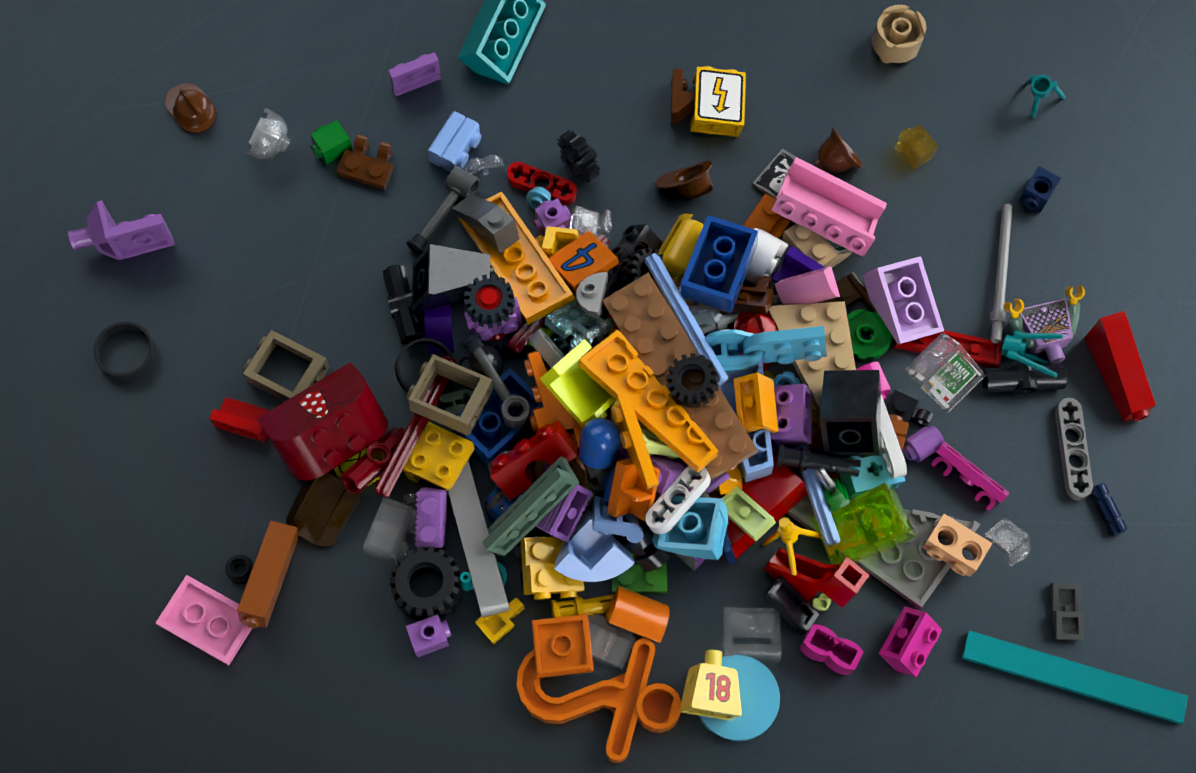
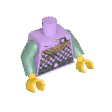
[1003,285,1085,364]

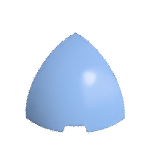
[554,510,635,582]

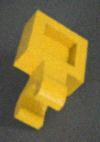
[475,597,525,645]

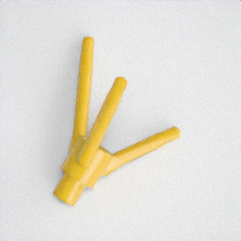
[762,517,823,576]

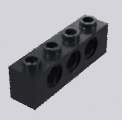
[592,224,663,325]

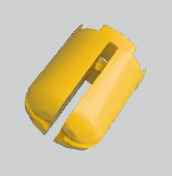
[658,214,704,288]

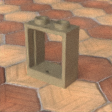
[243,330,330,402]
[407,354,493,436]

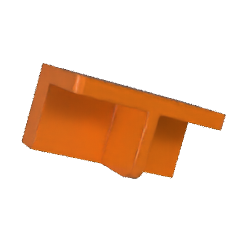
[607,458,660,521]

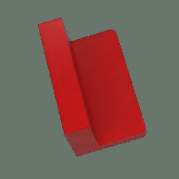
[209,397,271,442]

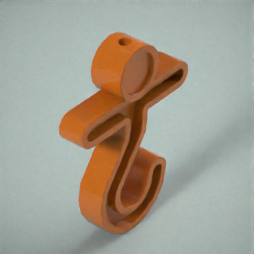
[517,638,681,764]

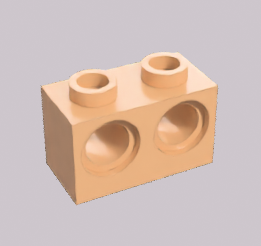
[922,514,992,577]

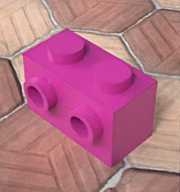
[879,607,942,677]

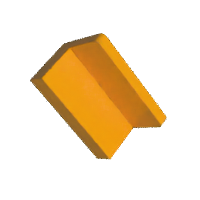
[733,372,778,433]

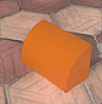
[605,586,670,643]

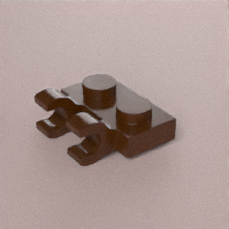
[336,134,394,190]
[718,276,774,315]

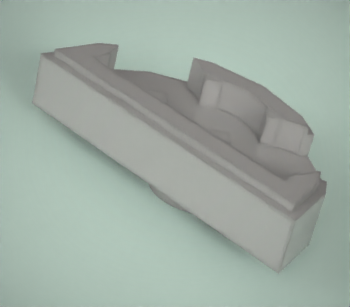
[576,272,608,319]

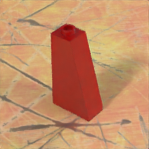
[1084,311,1156,422]
[727,454,808,559]

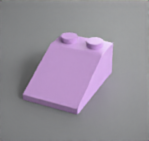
[862,256,944,344]

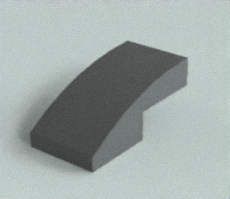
[1050,583,1084,640]

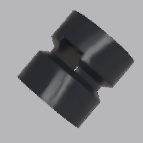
[621,520,672,572]

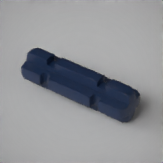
[1092,483,1127,535]

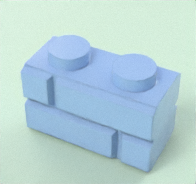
[427,111,481,172]

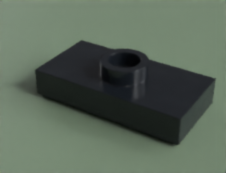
[763,575,819,635]

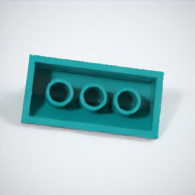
[457,0,546,84]

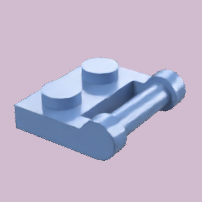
[592,496,643,543]

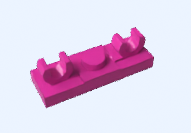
[932,442,1009,511]

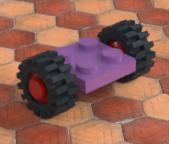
[464,274,522,357]

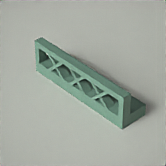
[482,457,579,556]

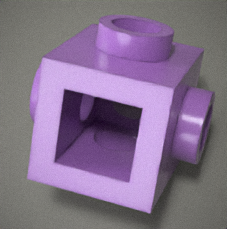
[533,198,572,236]

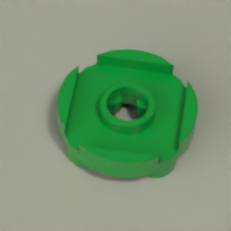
[847,309,892,363]

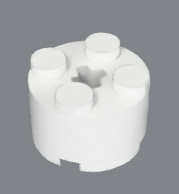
[745,228,789,286]

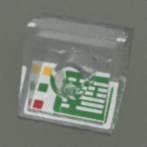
[905,332,986,413]

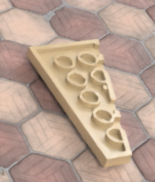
[767,301,856,412]

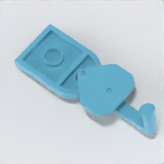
[706,326,827,372]

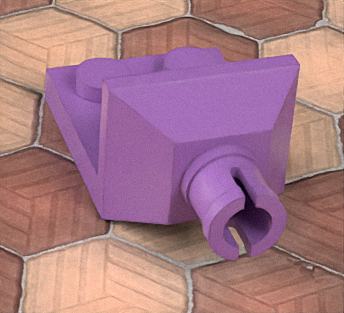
[68,200,175,260]

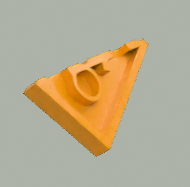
[610,393,659,489]

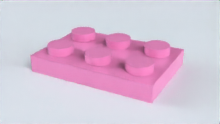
[156,575,252,666]

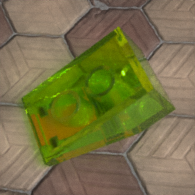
[812,483,917,565]

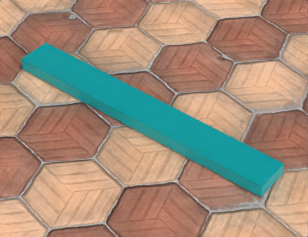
[961,631,1188,724]

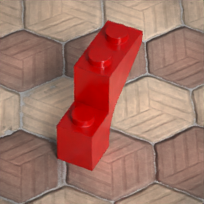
[763,548,869,608]

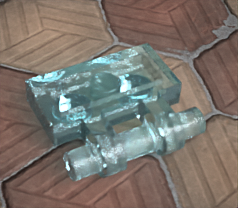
[545,299,615,348]

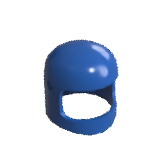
[578,418,620,469]

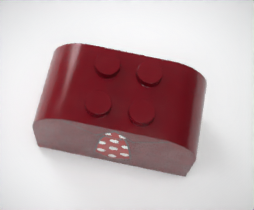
[257,362,388,480]

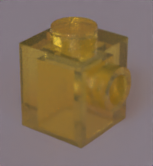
[896,124,938,170]

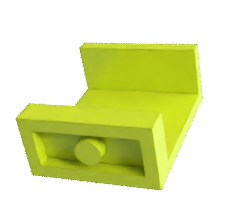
[540,339,616,428]

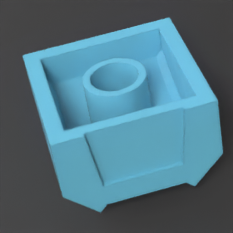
[652,496,728,560]

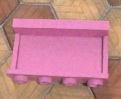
[771,157,887,257]

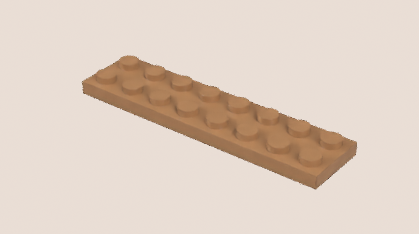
[602,273,758,480]

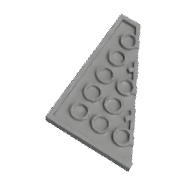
[787,494,981,610]

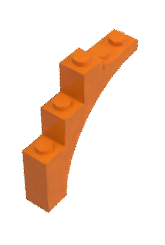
[524,351,622,464]

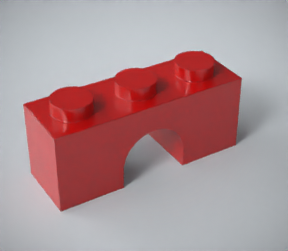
[490,420,578,501]

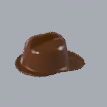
[165,83,216,133]
[655,161,713,199]

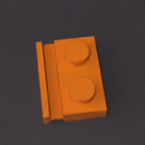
[743,194,792,239]

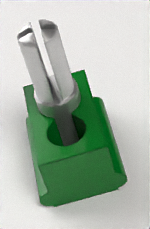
[815,468,850,512]

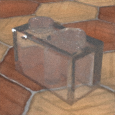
[363,498,417,565]

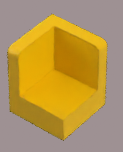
[542,226,579,258]

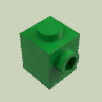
[310,120,353,165]

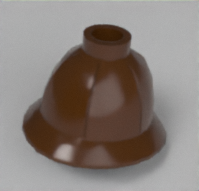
[814,128,863,174]

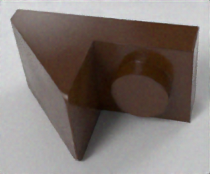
[670,68,695,125]

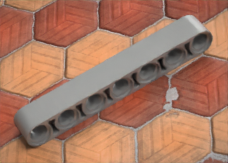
[448,461,510,618]

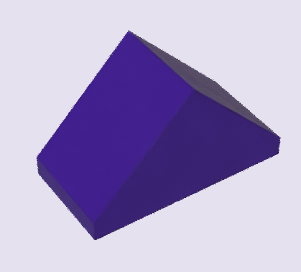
[424,304,454,355]

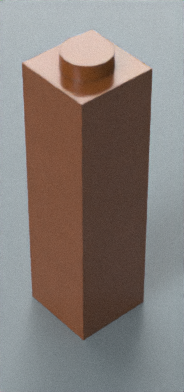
[237,521,299,628]

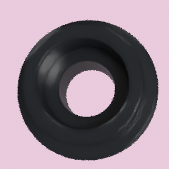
[225,555,254,583]

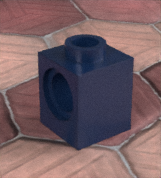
[1019,166,1061,212]

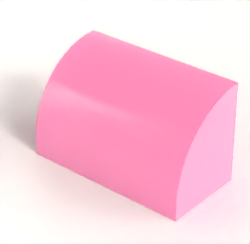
[775,266,840,305]

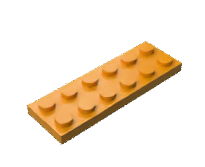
[458,191,574,325]

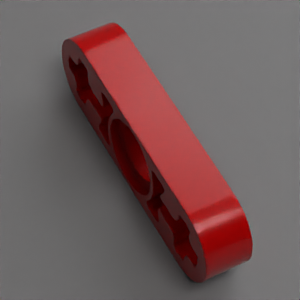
[507,162,577,206]

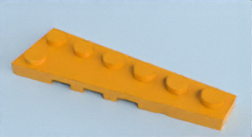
[578,329,718,473]

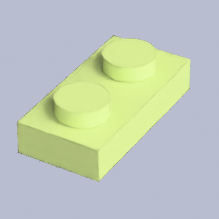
[722,486,776,541]

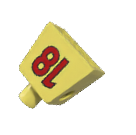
[680,650,742,721]

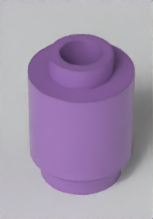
[903,426,944,463]

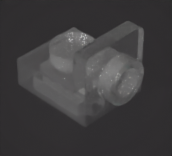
[570,206,612,237]
[985,517,1031,566]

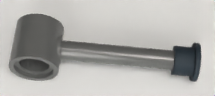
[406,166,480,255]
[461,333,530,430]

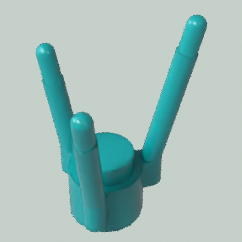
[1023,75,1065,118]
[1001,331,1063,378]

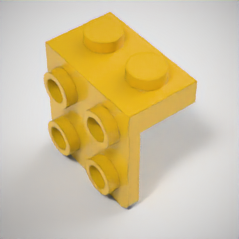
[403,422,475,490]

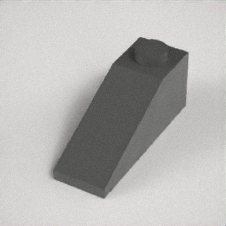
[452,194,520,254]

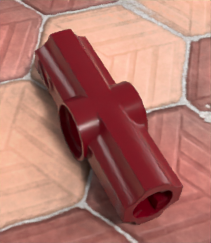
[340,427,405,494]

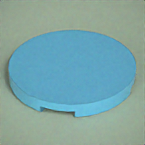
[699,655,780,741]

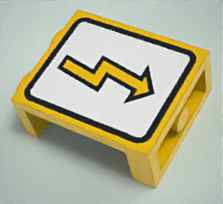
[690,66,746,137]

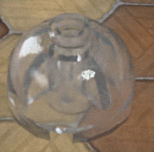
[244,108,290,160]

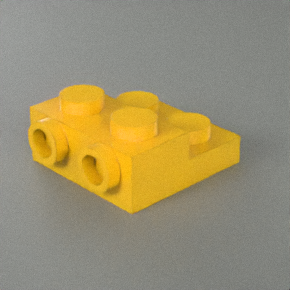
[520,537,584,600]

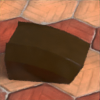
[286,472,363,546]

